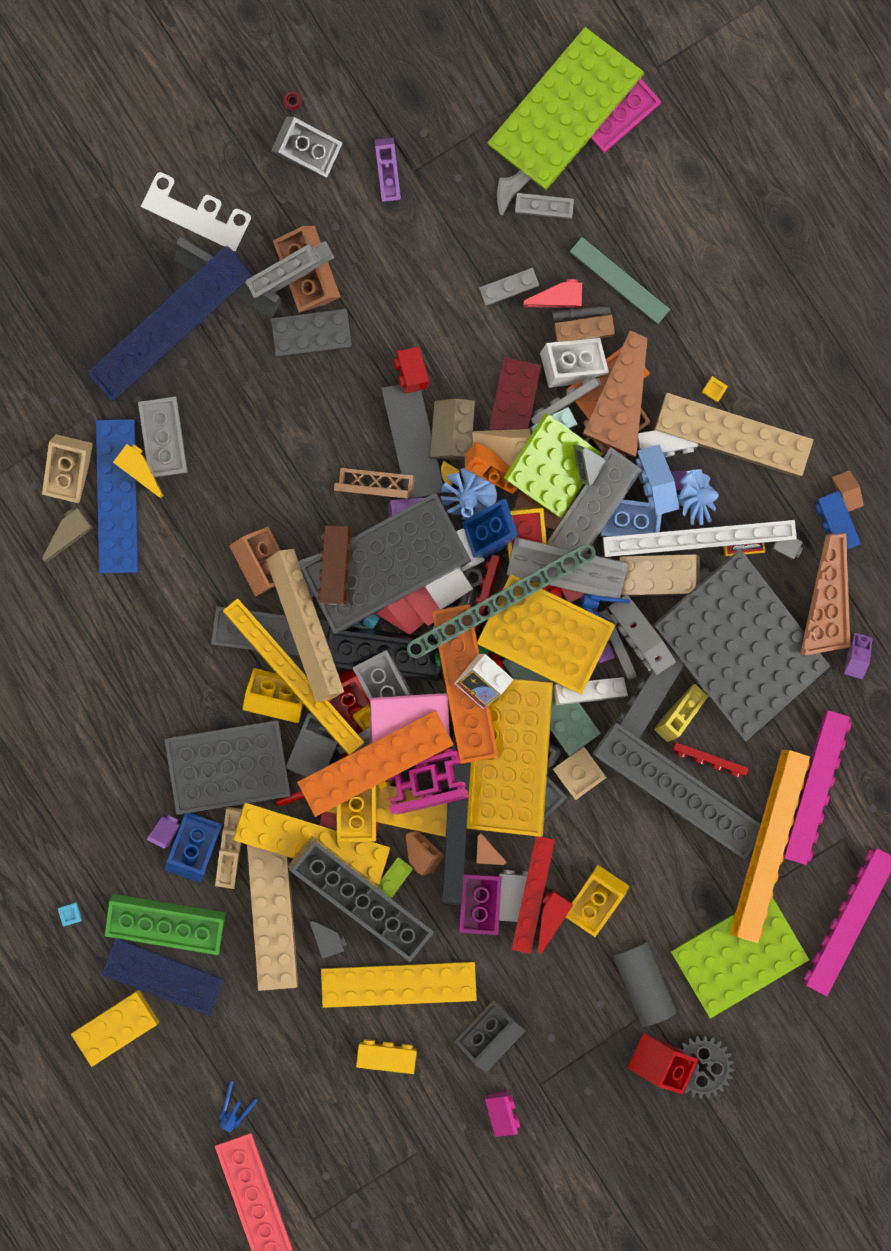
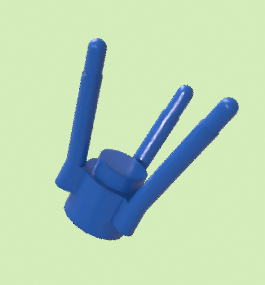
[580,593,630,623]
[219,1081,258,1132]

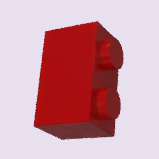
[393,347,429,393]

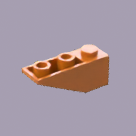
[465,442,518,494]

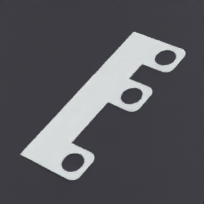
[141,172,251,251]

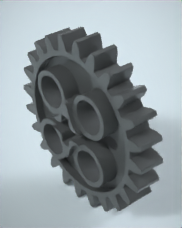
[678,1035,735,1099]

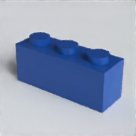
[815,491,861,550]

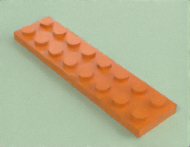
[432,604,499,764]
[297,710,454,817]

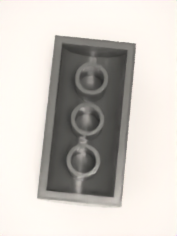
[612,941,677,1027]

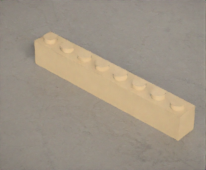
[266,549,344,703]

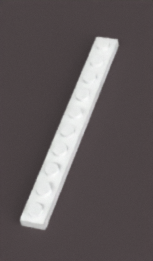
[603,520,796,557]

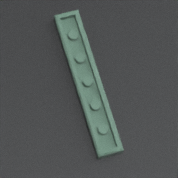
[569,237,670,325]

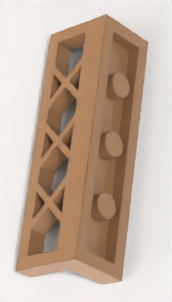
[334,468,415,499]

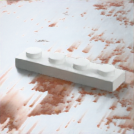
[553,677,628,705]

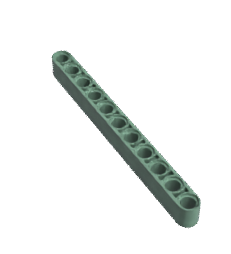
[407,544,595,658]

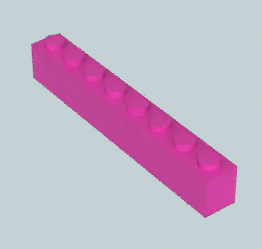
[783,710,852,865]
[803,847,891,996]

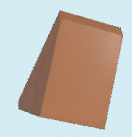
[831,470,864,512]
[476,833,506,865]

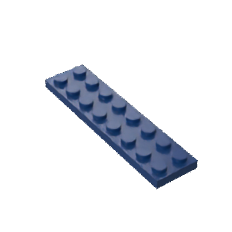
[96,419,138,573]

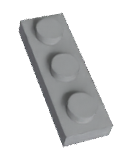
[515,193,574,219]
[479,268,539,306]

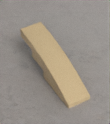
[215,807,242,889]

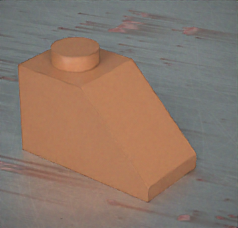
[406,831,444,875]

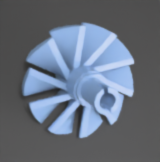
[441,468,497,520]
[677,469,719,525]

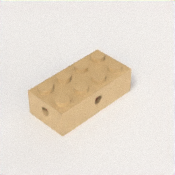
[620,555,700,596]

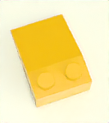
[337,786,376,842]
[566,865,630,937]

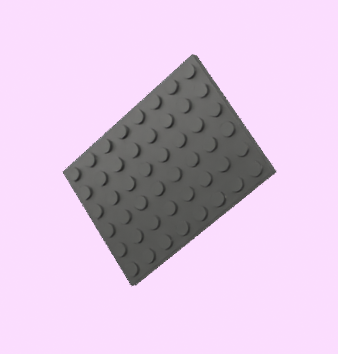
[652,550,830,742]

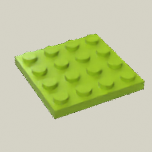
[503,413,602,518]

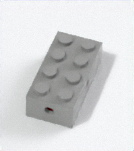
[608,594,676,675]

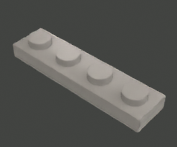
[531,377,602,425]

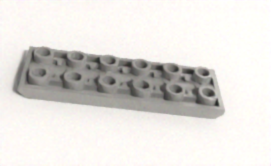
[507,537,629,598]

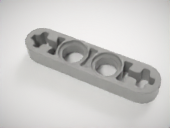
[598,608,637,680]

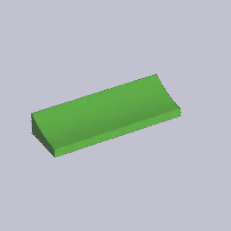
[105,894,226,955]

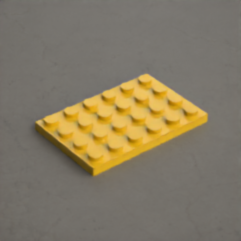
[477,574,615,695]

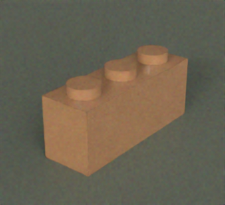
[554,315,615,342]

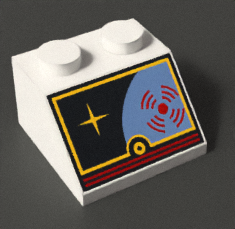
[454,654,513,709]

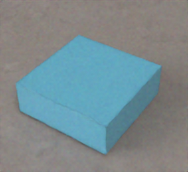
[57,902,82,927]

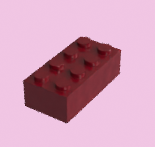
[489,357,541,431]

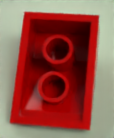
[328,669,370,734]
[536,889,573,953]

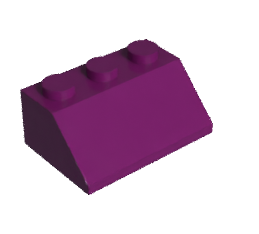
[458,873,502,935]

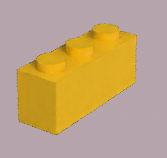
[356,1039,417,1074]

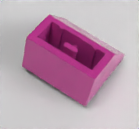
[485,1090,520,1137]

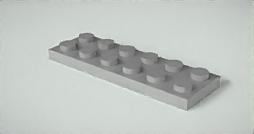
[547,448,642,553]

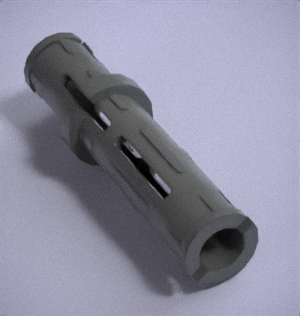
[552,305,611,323]

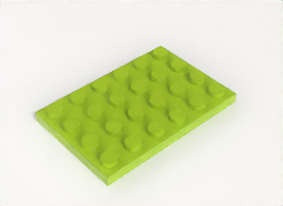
[671,898,809,1018]

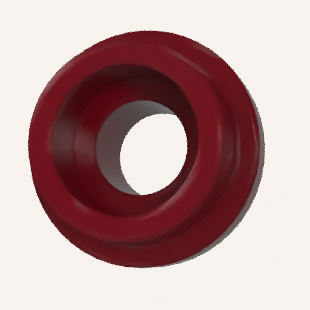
[283,91,302,111]

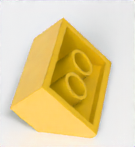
[243,668,304,723]

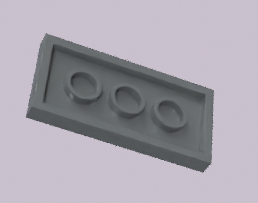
[271,309,352,357]

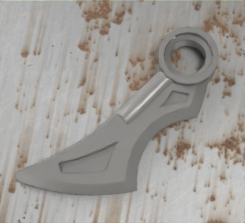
[497,170,531,215]

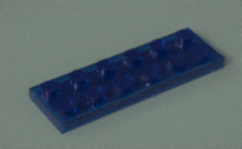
[102,938,224,1016]

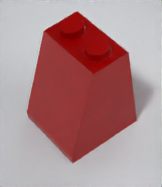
[628,1033,699,1095]

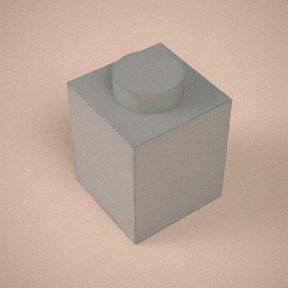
[771,539,803,560]

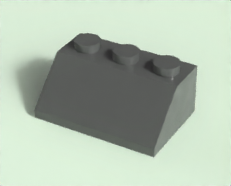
[454,1000,526,1073]

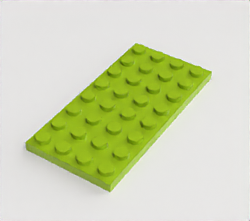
[487,27,644,190]

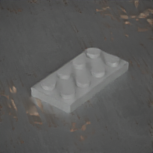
[138,397,188,478]

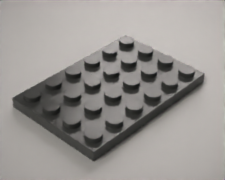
[164,720,291,815]

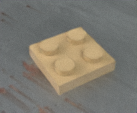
[553,746,607,800]

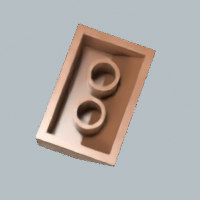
[229,527,280,597]

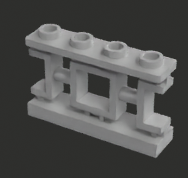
[246,241,334,298]

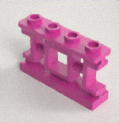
[387,749,469,815]

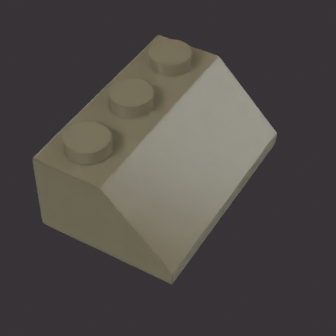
[430,399,475,461]

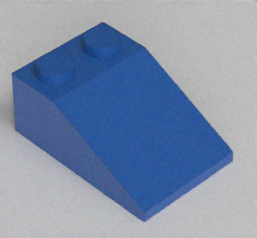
[462,499,518,558]
[165,813,222,883]

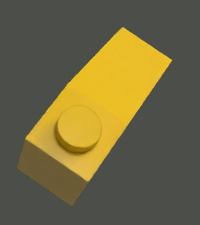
[113,444,164,498]

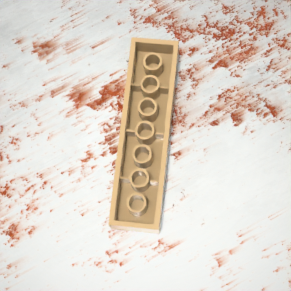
[654,393,814,478]
[247,845,298,991]

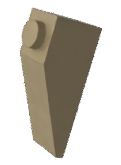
[42,508,93,562]

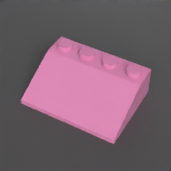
[369,693,449,754]

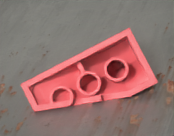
[375,598,425,635]

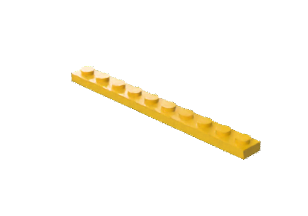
[223,599,364,755]

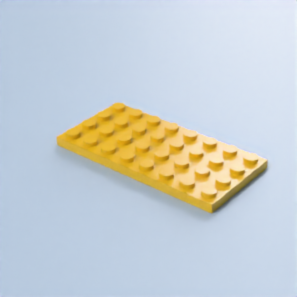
[467,678,553,837]

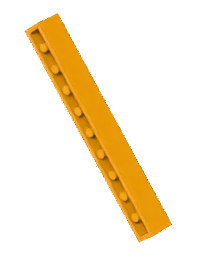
[730,750,810,943]

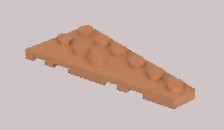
[583,331,648,458]
[800,533,851,656]

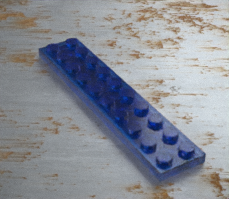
[87,245,253,402]

